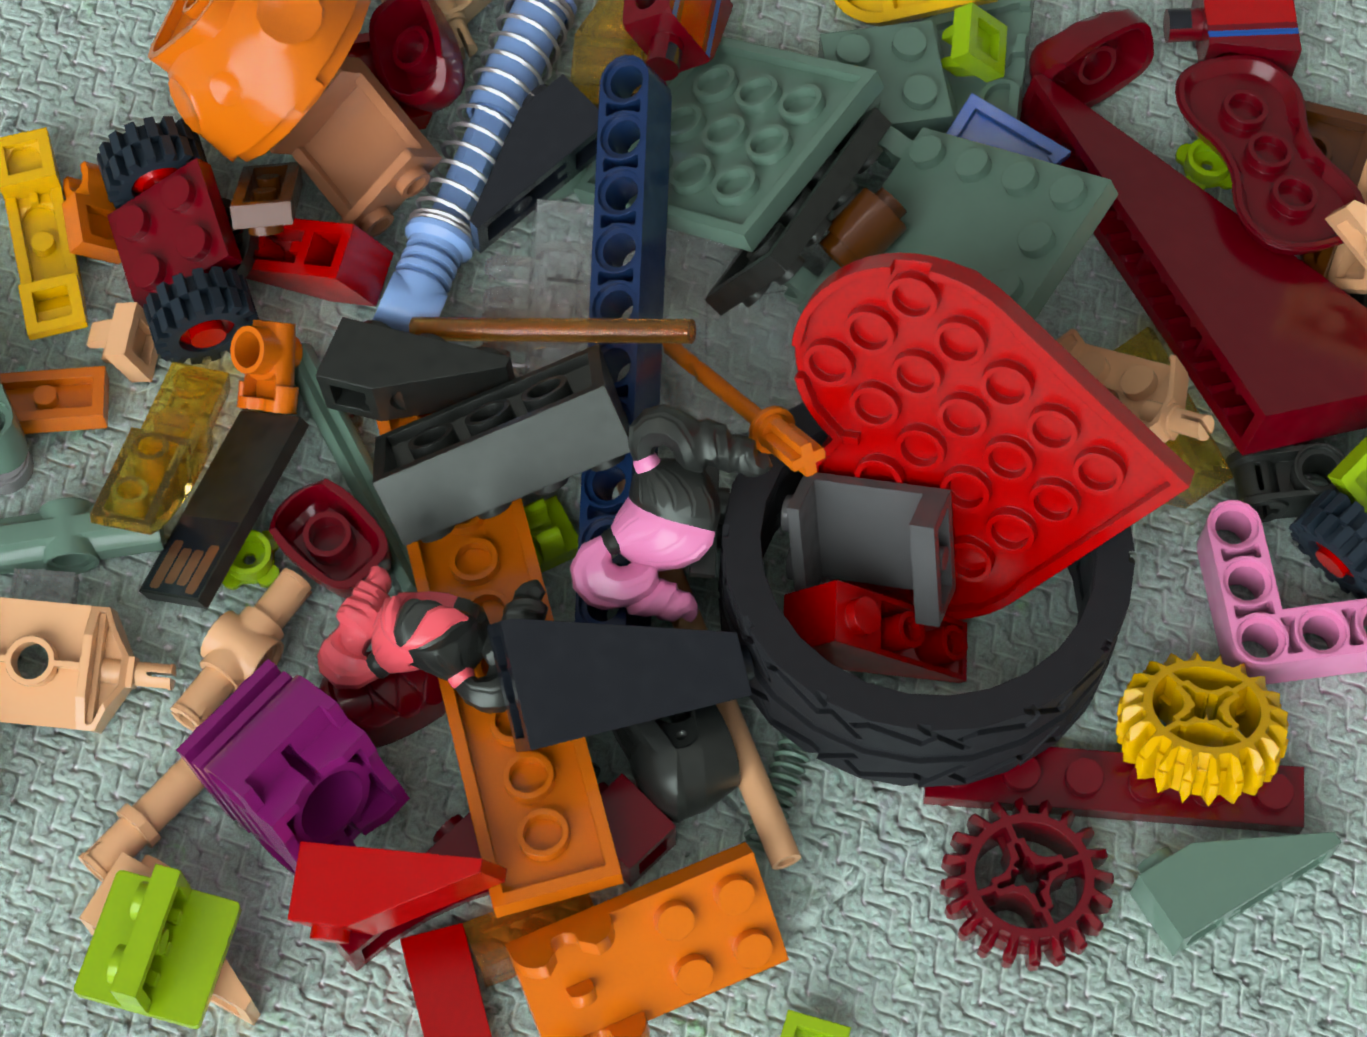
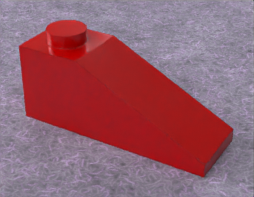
[228,215,394,307]
[287,841,507,944]

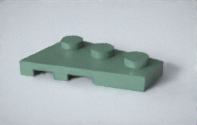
[923,0,1035,123]

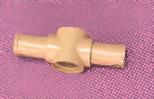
[170,568,312,731]

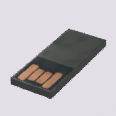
[139,411,309,609]

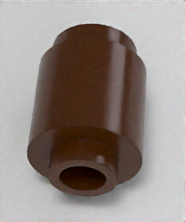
[818,187,907,267]

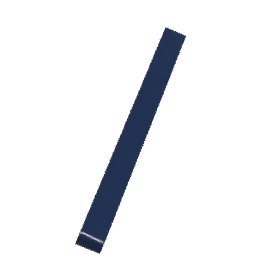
[575,55,672,627]

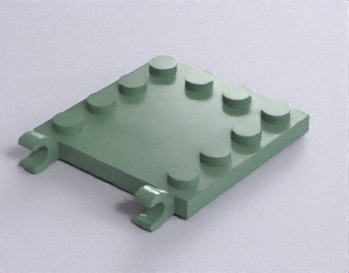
[774,126,1119,320]

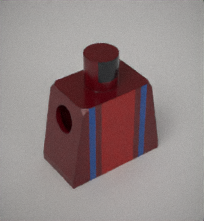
[622,0,733,81]
[1163,0,1302,77]

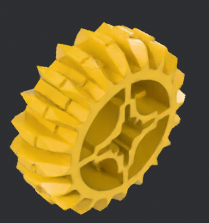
[1115,651,1289,807]

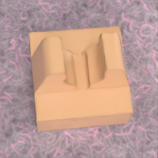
[86,302,159,382]

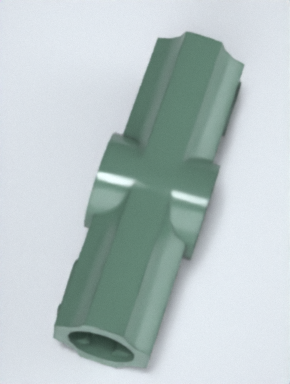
[0,495,165,575]

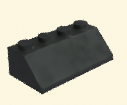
[372,344,630,546]

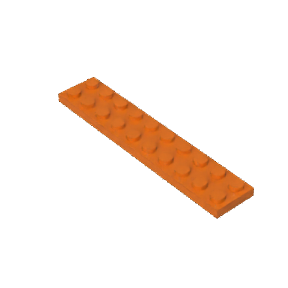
[376,413,624,918]

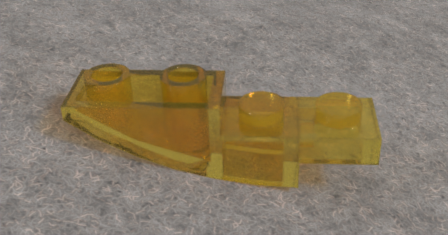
[90,362,231,535]

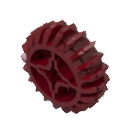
[939,797,1114,972]

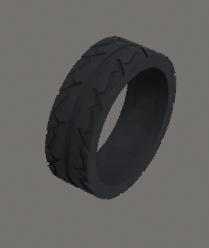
[718,402,1135,787]

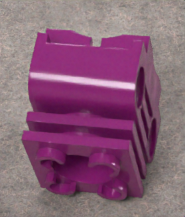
[176,659,410,876]

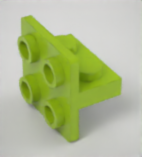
[74,864,242,1029]

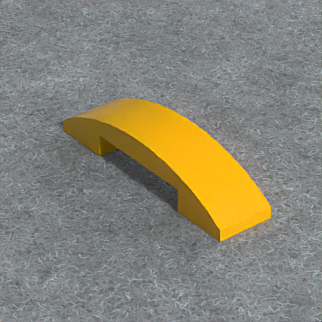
[0,127,88,341]

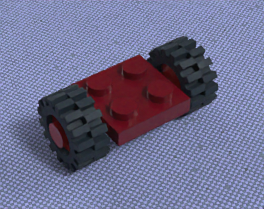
[97,116,259,365]

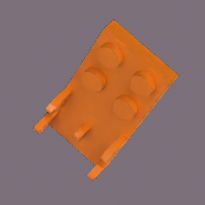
[505,842,789,1037]

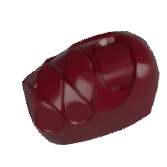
[369,0,465,113]
[1029,8,1154,108]
[269,478,392,599]
[319,651,446,748]

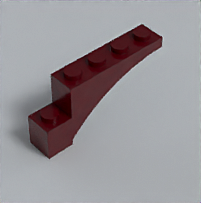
[335,773,676,971]

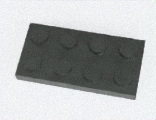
[704,107,892,316]

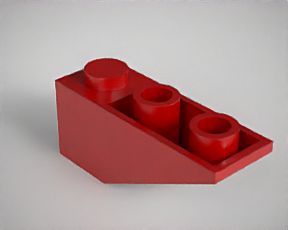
[784,580,968,683]

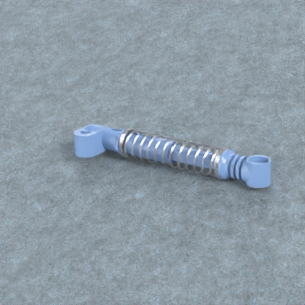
[373,0,577,335]

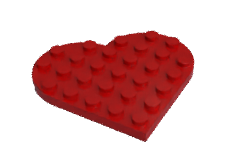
[792,252,1195,620]

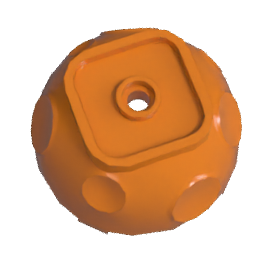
[147,0,371,162]

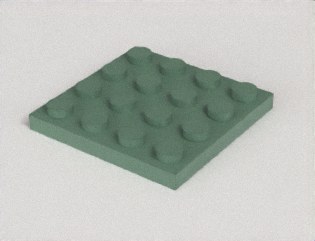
[572,36,885,252]

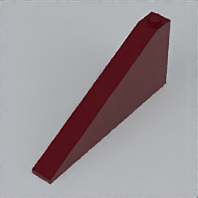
[1020,74,1367,455]

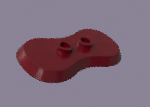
[1175,55,1365,255]

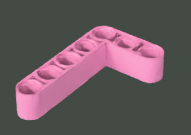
[1197,500,1367,685]

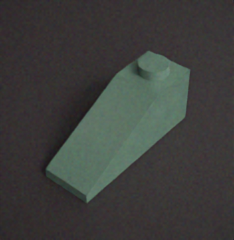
[1129,832,1342,956]

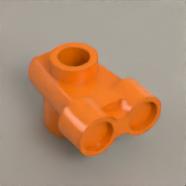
[230,320,303,414]

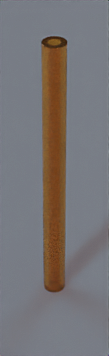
[409,317,696,344]

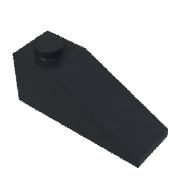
[469,74,599,254]

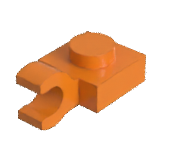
[62,161,121,265]

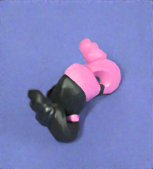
[570,404,773,622]

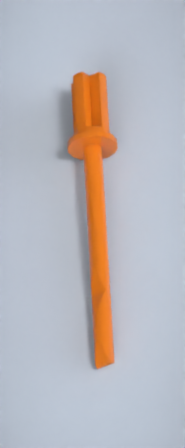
[662,334,825,477]

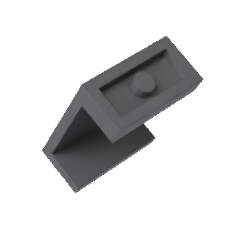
[781,472,956,627]

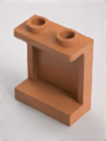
[269,56,442,238]

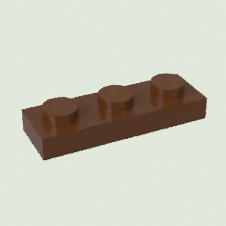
[230,162,303,236]

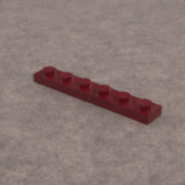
[923,747,1304,834]

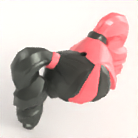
[317,566,548,714]

